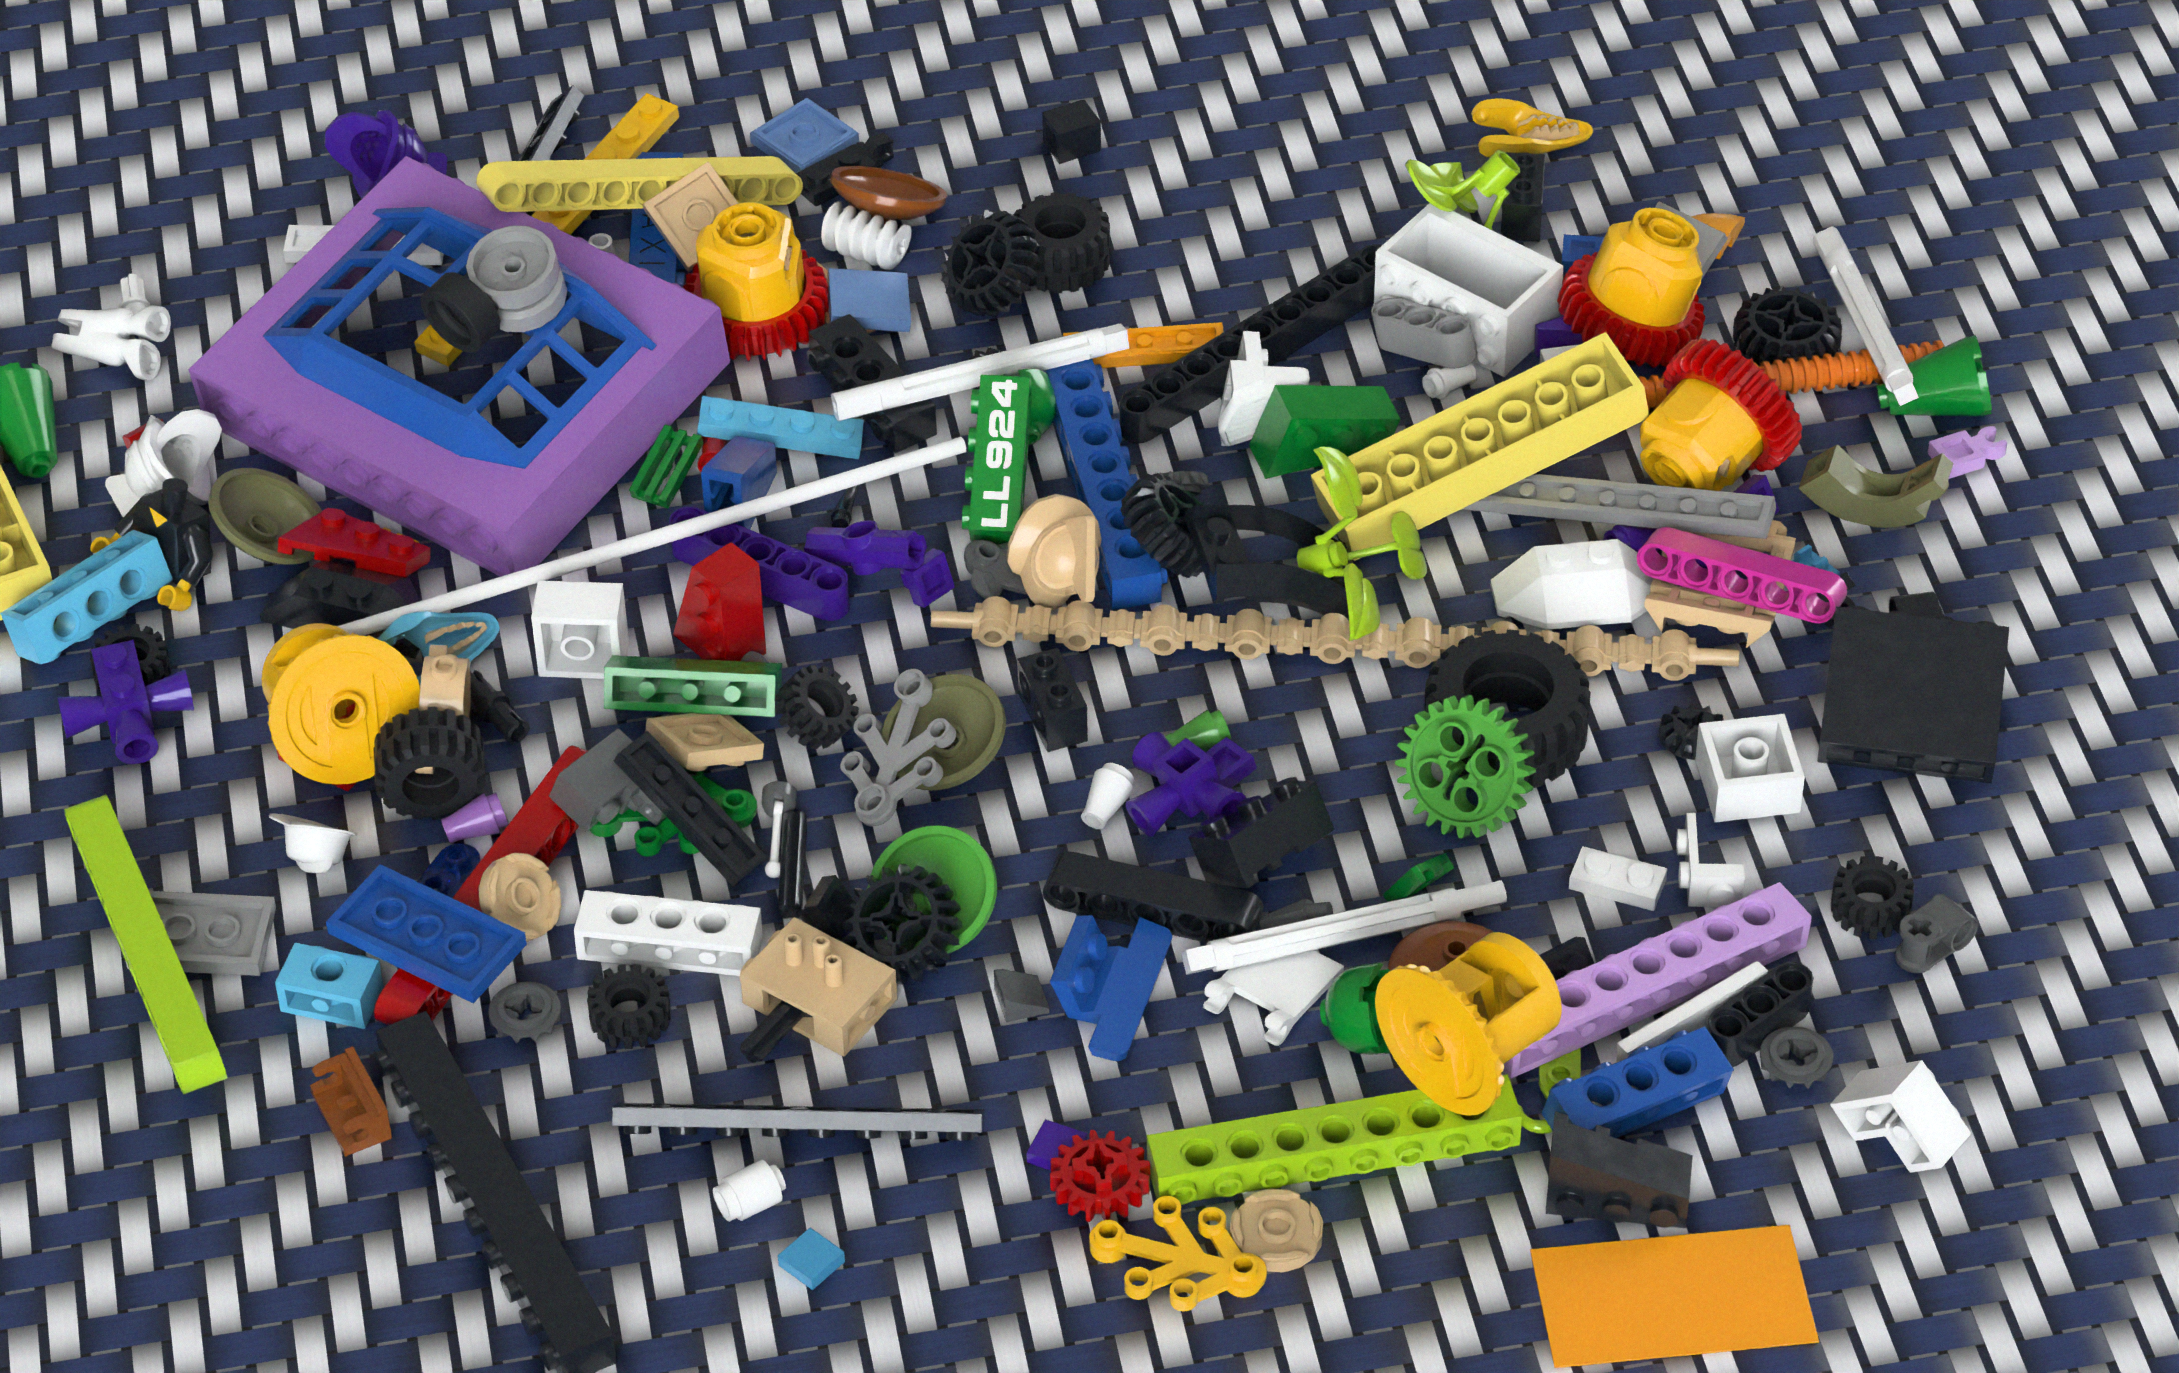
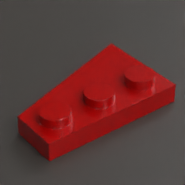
[278,508,431,577]

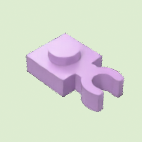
[1928,426,2007,479]

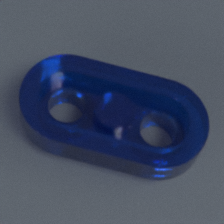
[417,843,481,898]

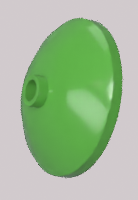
[867,825,997,953]

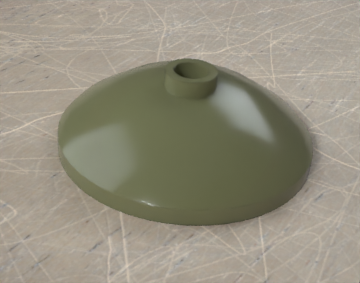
[208,468,322,565]
[881,674,1006,791]

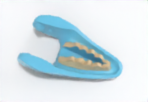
[378,611,500,685]

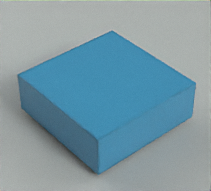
[778,1227,845,1290]

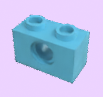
[275,943,384,1029]

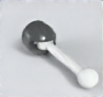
[761,781,797,878]

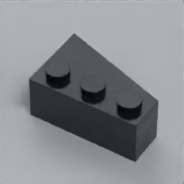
[1546,1112,1693,1228]

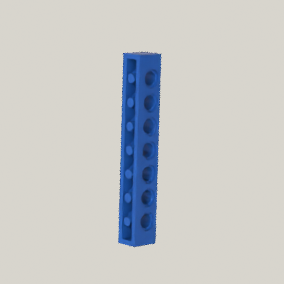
[1043,359,1168,610]

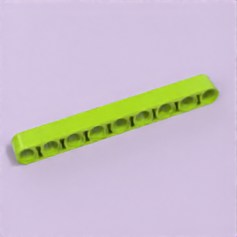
[64,794,227,1095]

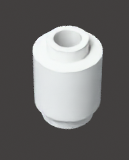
[713,1160,786,1222]

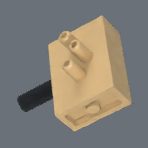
[739,917,897,1063]

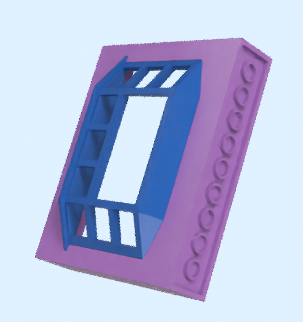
[188,156,730,577]

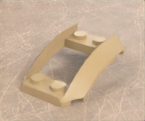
[1644,520,1796,648]

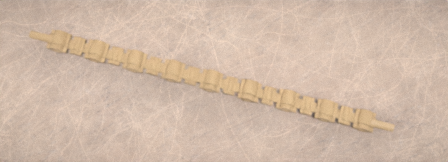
[931,596,1739,681]

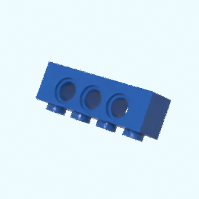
[1541,1026,1734,1138]

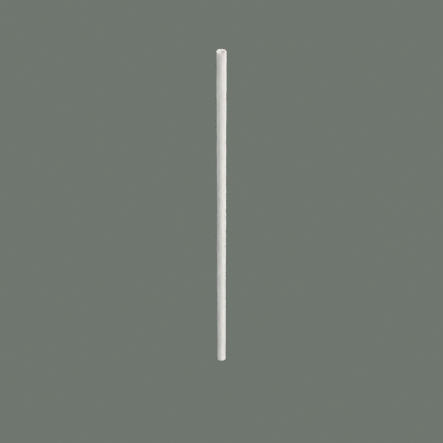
[337,437,966,636]

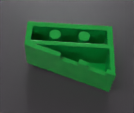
[1249,385,1401,479]

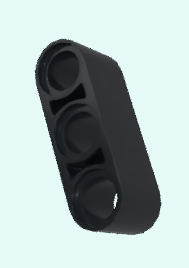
[1707,962,1814,1067]

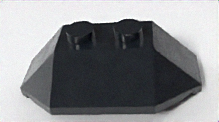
[260,558,420,659]

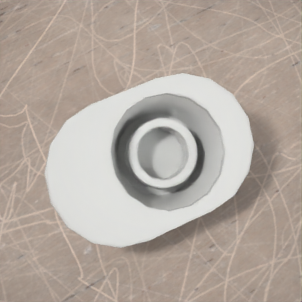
[269,813,357,874]

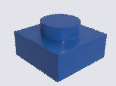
[1561,234,1603,273]

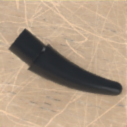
[831,485,859,528]

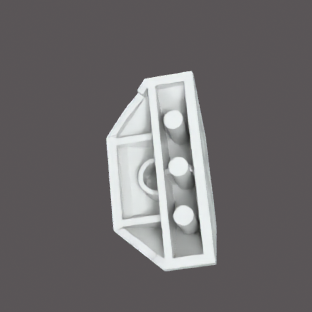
[1490,539,1654,630]

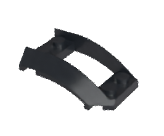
[1184,505,1353,615]

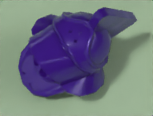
[325,110,448,199]

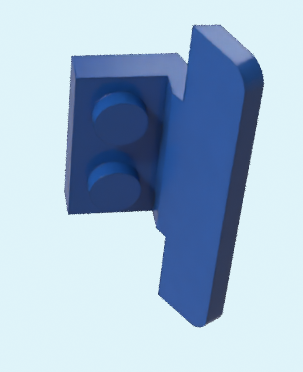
[1050,915,1172,1061]

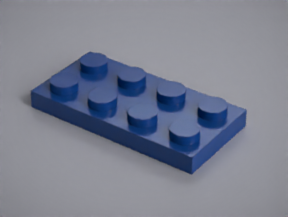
[326,864,527,1004]

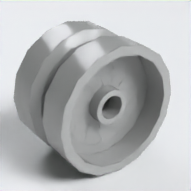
[466,226,567,332]

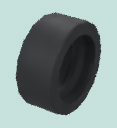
[421,272,500,352]

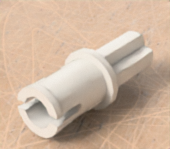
[118,273,150,341]

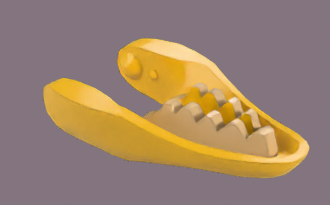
[1471,98,1593,158]

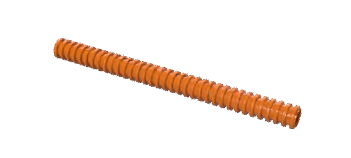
[1638,340,1945,411]

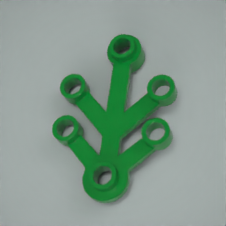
[589,764,757,857]

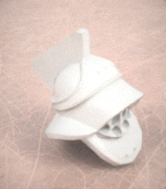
[105,409,222,517]

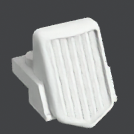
[1218,331,1310,446]

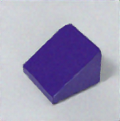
[1534,316,1583,358]

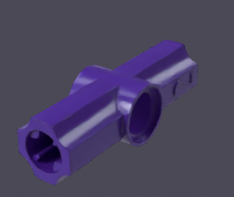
[803,520,927,575]

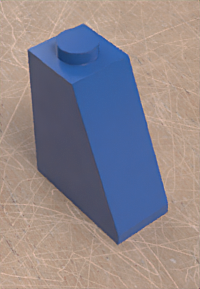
[701,436,777,529]

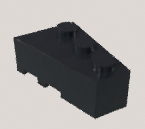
[1188,777,1335,889]

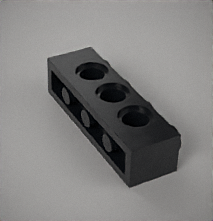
[807,314,937,454]

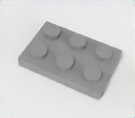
[126,891,276,976]

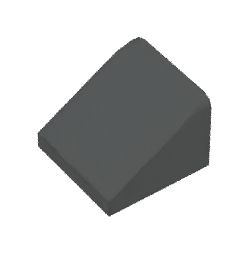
[994,969,1050,1023]

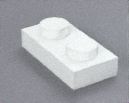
[1569,846,1667,911]

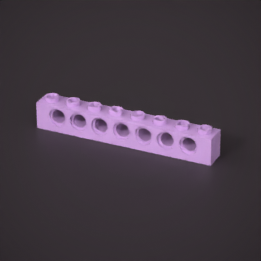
[1504,882,1812,1079]

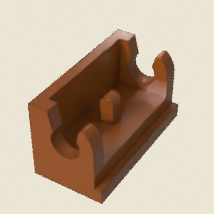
[310,1046,392,1157]

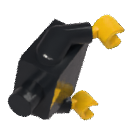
[90,478,213,611]

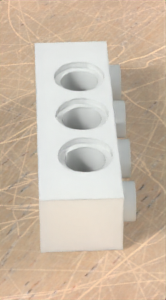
[574,890,763,976]

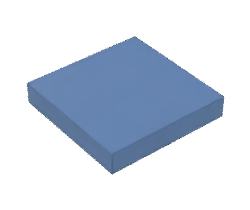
[750,98,859,173]
[827,268,911,332]

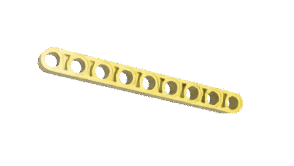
[476,156,803,212]

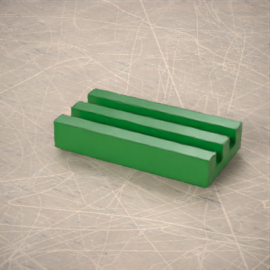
[629,424,704,509]

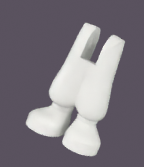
[51,305,171,380]

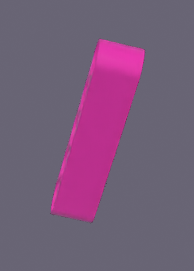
[1637,527,1847,624]

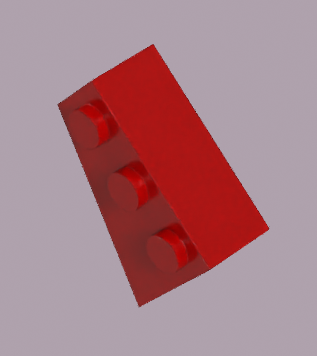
[673,542,766,661]

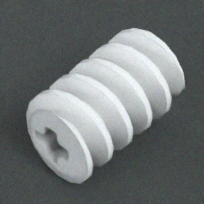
[821,201,912,271]

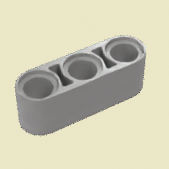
[1371,298,1477,369]

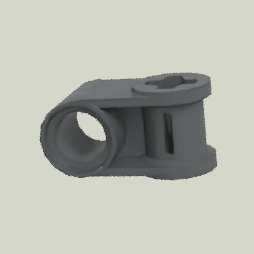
[1895,894,1979,973]

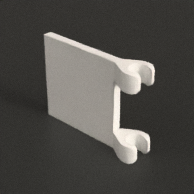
[1203,950,1344,1046]

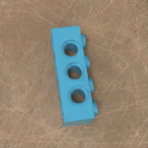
[0,530,173,664]

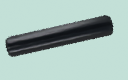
[778,810,807,919]

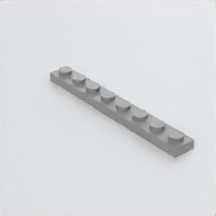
[1463,474,1776,539]

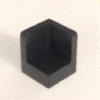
[1042,100,1101,164]

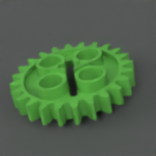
[1395,695,1536,838]

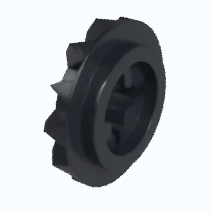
[1659,702,1724,760]

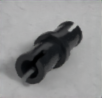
[470,670,530,744]

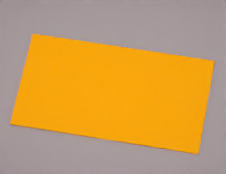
[1530,1225,1819,1368]

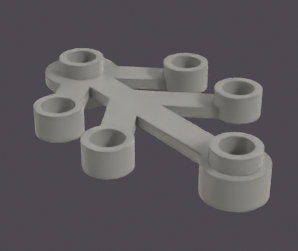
[840,669,956,827]

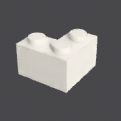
[1830,1060,1971,1173]

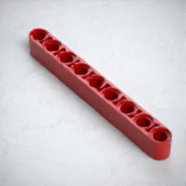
[374,745,588,1025]

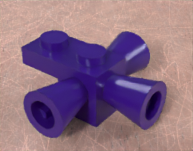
[57,640,194,764]
[1126,732,1257,837]

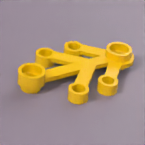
[1089,1196,1267,1311]

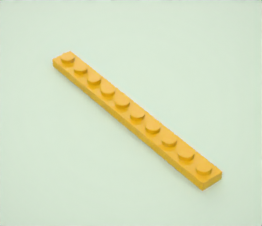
[414,93,679,367]

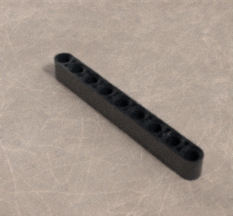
[1119,244,1382,444]

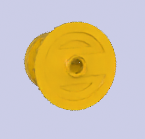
[262,623,420,785]
[1375,932,1562,1116]

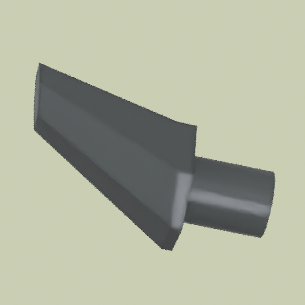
[1259,898,1333,929]

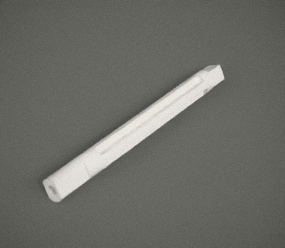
[1813,226,1919,406]
[831,323,1129,421]
[1181,880,1507,975]

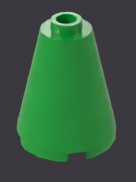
[1876,335,1992,416]
[0,362,58,478]

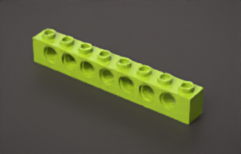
[1147,1074,1522,1205]

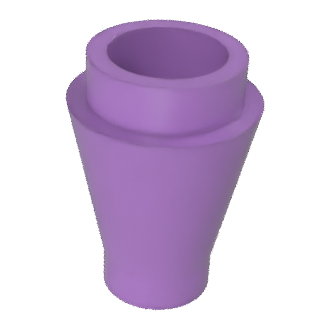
[441,793,509,844]

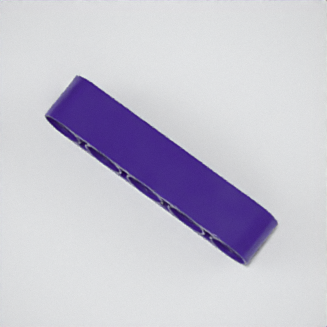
[669,507,850,621]

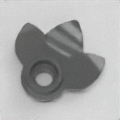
[964,539,1028,599]

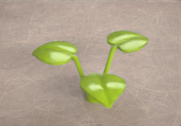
[1405,150,1520,230]
[1297,447,1427,641]

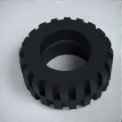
[1424,629,1591,788]

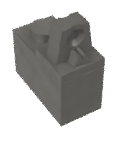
[549,728,666,832]

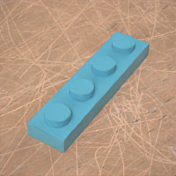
[697,396,864,459]

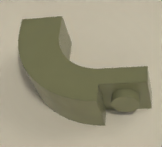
[1799,444,1954,528]

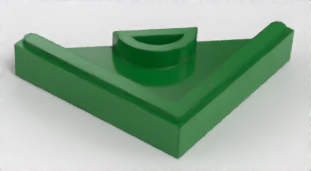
[1383,853,1454,902]

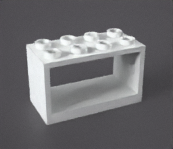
[1374,203,1563,377]

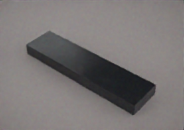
[613,731,767,887]

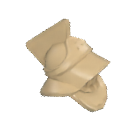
[1007,494,1102,611]

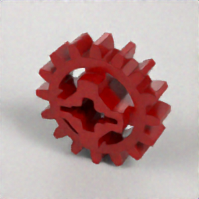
[1050,1130,1150,1222]

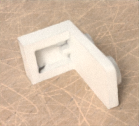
[1676,813,1745,907]

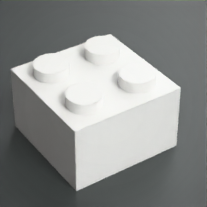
[531,581,629,679]
[1695,714,1805,822]

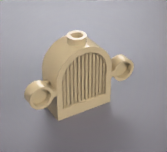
[415,645,471,774]

